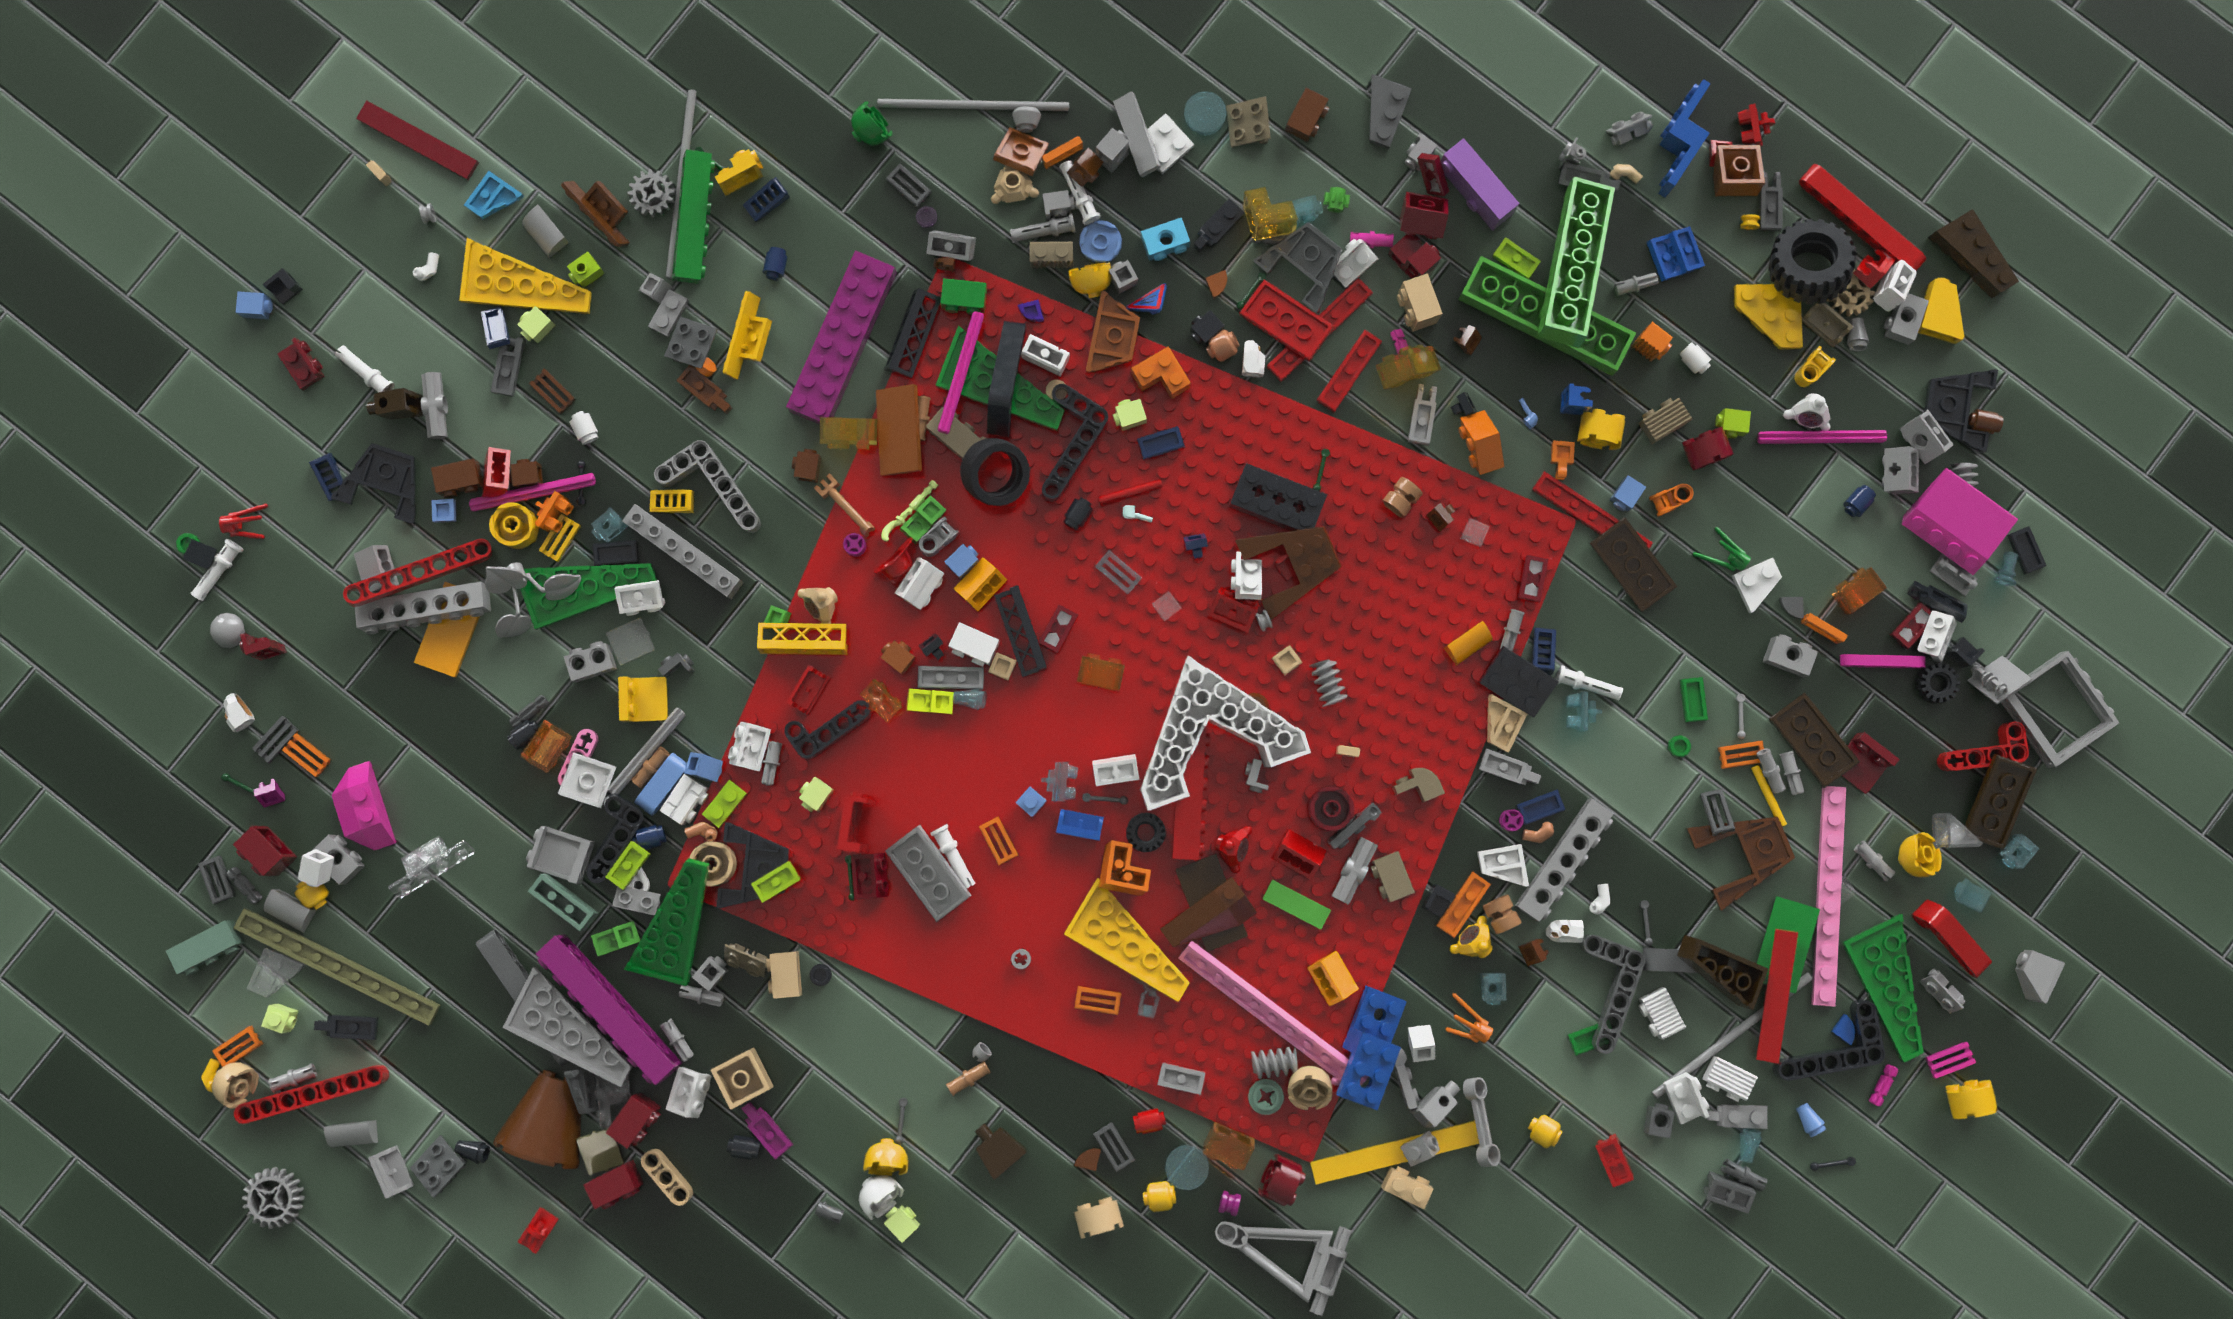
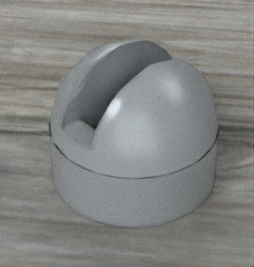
[972,1042,992,1062]

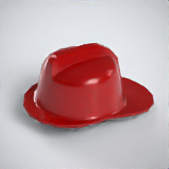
[874,537,913,584]

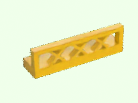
[757,623,847,655]

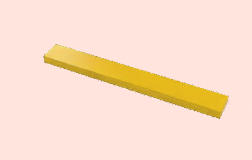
[1310,1121,1479,1184]

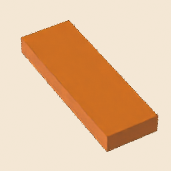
[1435,872,1491,938]

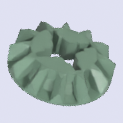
[1248,1079,1284,1115]

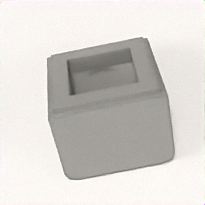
[638,273,672,304]

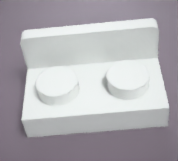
[1334,239,1379,288]
[1231,552,1262,600]
[615,580,665,616]
[1917,611,1957,663]
[728,722,771,772]
[666,1067,711,1118]
[1663,1072,1710,1125]

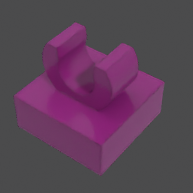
[254,779,285,808]

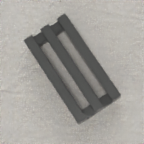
[885,163,932,208]
[252,716,300,763]
[1700,789,1735,836]
[198,856,236,904]
[1093,1122,1135,1172]

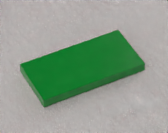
[1756,896,1820,994]

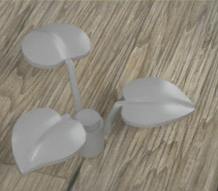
[485,562,581,638]

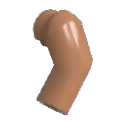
[684,822,718,842]
[1522,822,1554,843]

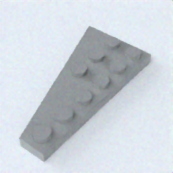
[503,967,633,1087]

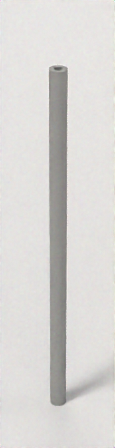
[666,89,697,279]
[877,99,1069,111]
[1652,972,1813,1099]

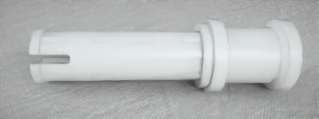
[1059,160,1101,225]
[335,346,395,393]
[191,539,244,601]
[1555,665,1623,701]
[930,824,976,888]

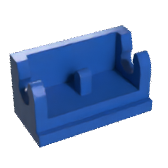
[1560,384,1593,415]
[1056,809,1104,841]

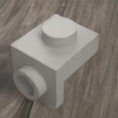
[1244,759,1269,793]
[1401,1131,1440,1167]

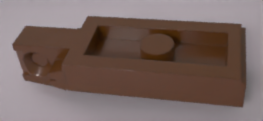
[676,365,733,414]

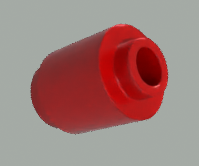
[1133,1108,1166,1135]

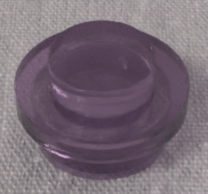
[916,206,938,228]

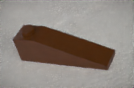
[1160,877,1257,947]

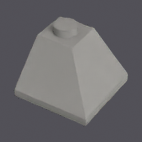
[2015,950,2065,1004]

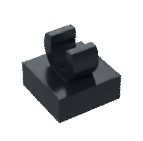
[1451,392,1477,415]
[919,633,944,660]

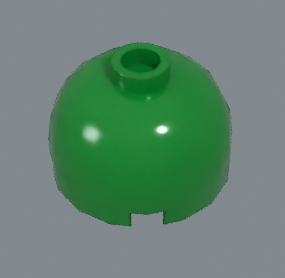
[851,101,892,146]

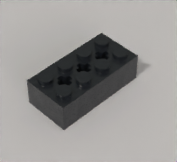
[1229,463,1327,531]

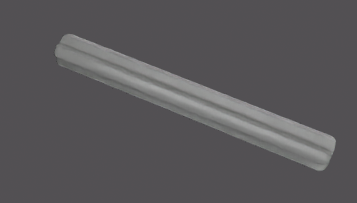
[608,708,686,795]

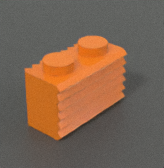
[1632,322,1673,361]

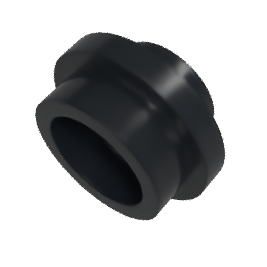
[810,964,832,986]

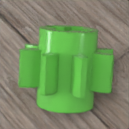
[1323,187,1350,213]

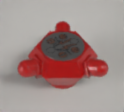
[1215,826,1252,874]

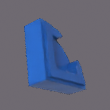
[1831,1014,1855,1045]

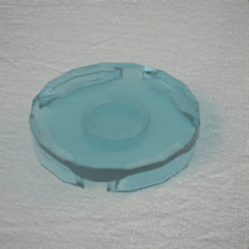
[1184,91,1227,135]
[1165,1145,1209,1190]

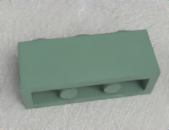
[528,874,599,931]
[166,920,244,976]

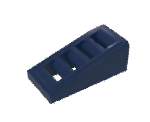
[743,177,790,222]
[309,453,344,501]
[1531,628,1556,676]

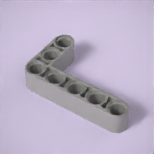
[654,440,761,533]

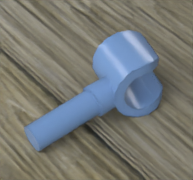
[1519,398,1538,429]

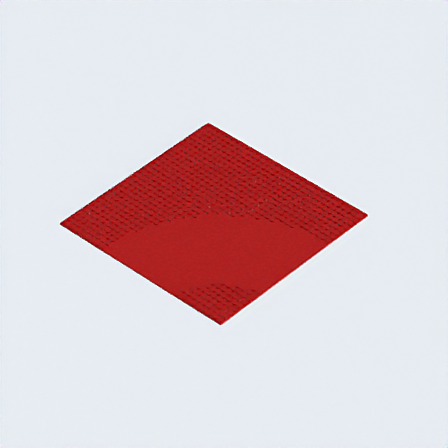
[668,257,1576,1162]

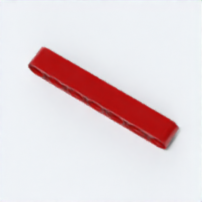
[1799,164,1926,271]
[343,539,492,607]
[234,1065,389,1124]

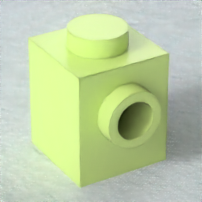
[517,306,555,343]
[1113,399,1147,431]
[799,777,835,812]
[261,1004,298,1033]
[884,1205,920,1243]

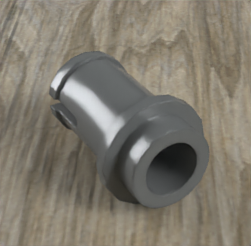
[814,1201,844,1224]

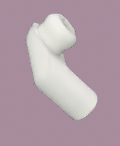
[413,253,439,281]
[1589,884,1610,915]

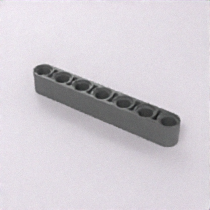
[476,929,569,1066]

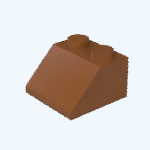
[1713,145,1765,196]

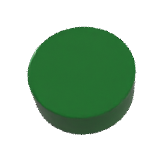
[176,533,200,554]
[1668,735,1691,757]

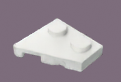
[1732,558,1782,613]
[1477,844,1529,886]

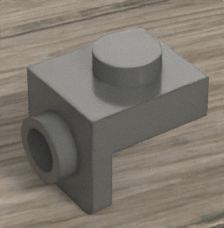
[658,653,695,677]

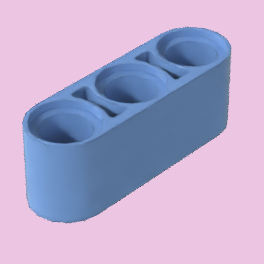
[634,753,687,816]

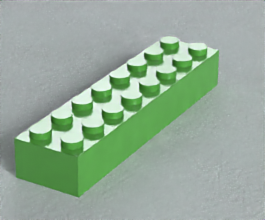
[1537,177,1615,348]
[1458,256,1636,376]

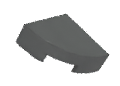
[1779,597,1804,619]

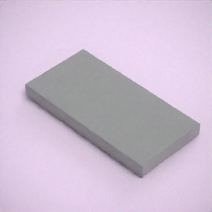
[885,825,972,922]

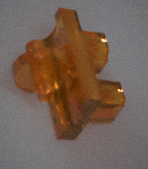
[860,679,902,723]

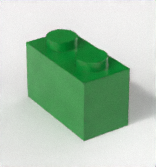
[940,278,987,315]

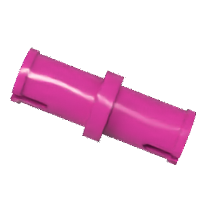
[1350,231,1394,248]

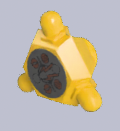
[1450,916,1493,958]

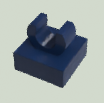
[1183,533,1208,559]

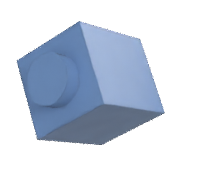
[235,292,273,319]
[1610,475,1646,512]
[944,544,979,580]
[684,752,723,782]
[1016,786,1047,817]

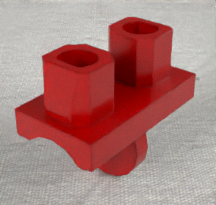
[1738,104,1775,146]
[518,1207,559,1254]

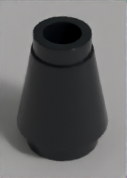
[455,1140,490,1164]

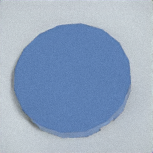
[1079,220,1122,263]

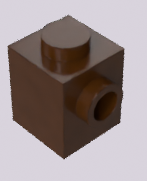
[1066,148,1104,187]
[792,449,822,483]
[509,459,543,489]

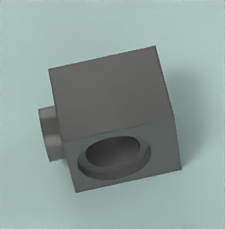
[1644,1103,1674,1138]

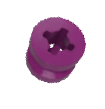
[843,533,867,557]
[1499,809,1523,831]
[1218,1190,1241,1217]

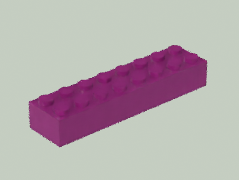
[786,250,897,428]
[536,934,683,1085]

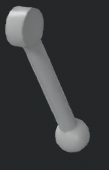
[1736,694,1746,739]

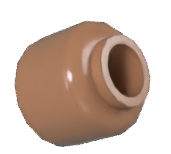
[1206,329,1240,362]

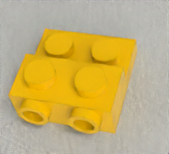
[715,149,763,196]

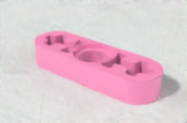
[558,729,598,785]

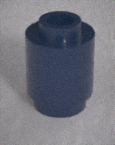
[762,247,788,281]
[1843,485,1876,517]
[633,825,667,850]

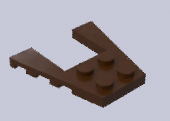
[1235,526,1342,620]
[1686,817,1795,910]

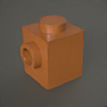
[881,640,916,675]

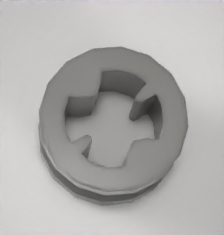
[419,203,436,224]
[1255,610,1273,632]
[1011,949,1031,969]

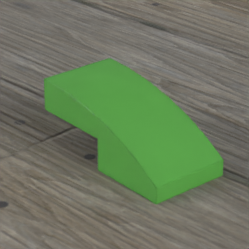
[900,495,946,544]
[591,921,640,957]

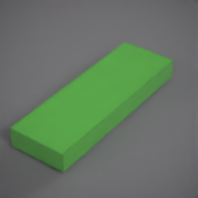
[1262,880,1331,929]

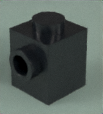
[1190,310,1225,347]

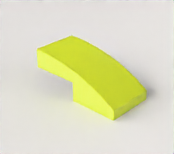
[906,689,954,714]

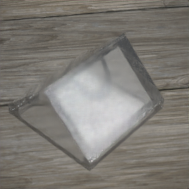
[1932,813,1983,848]

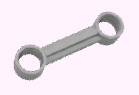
[1463,1077,1500,1167]

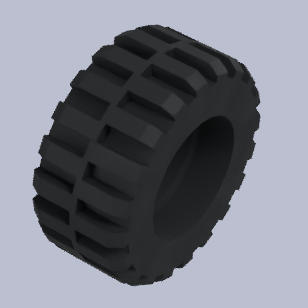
[1768,219,1857,304]

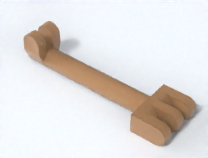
[814,473,875,537]

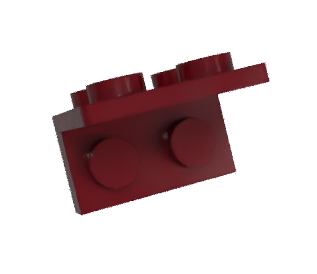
[1842,732,1900,794]

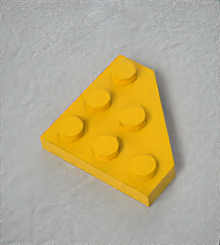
[1734,284,1803,349]

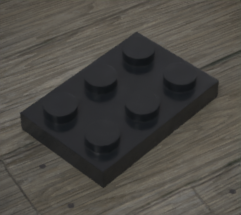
[1479,646,1559,717]

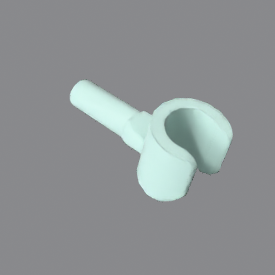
[1123,505,1153,523]

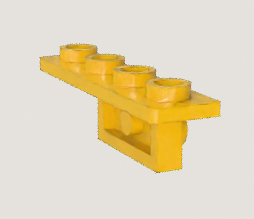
[723,291,772,380]

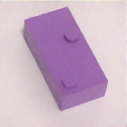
[1441,138,1520,231]

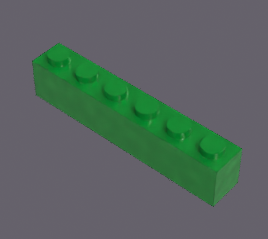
[672,149,715,284]

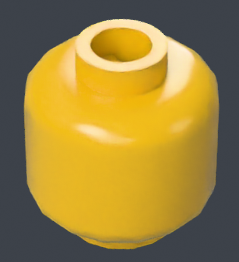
[295,881,329,910]
[1528,1115,1563,1148]
[1143,1181,1176,1212]

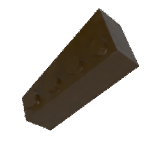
[1928,209,2019,298]
[1677,935,1768,1010]

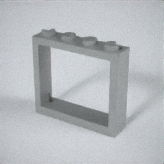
[2001,651,2119,768]

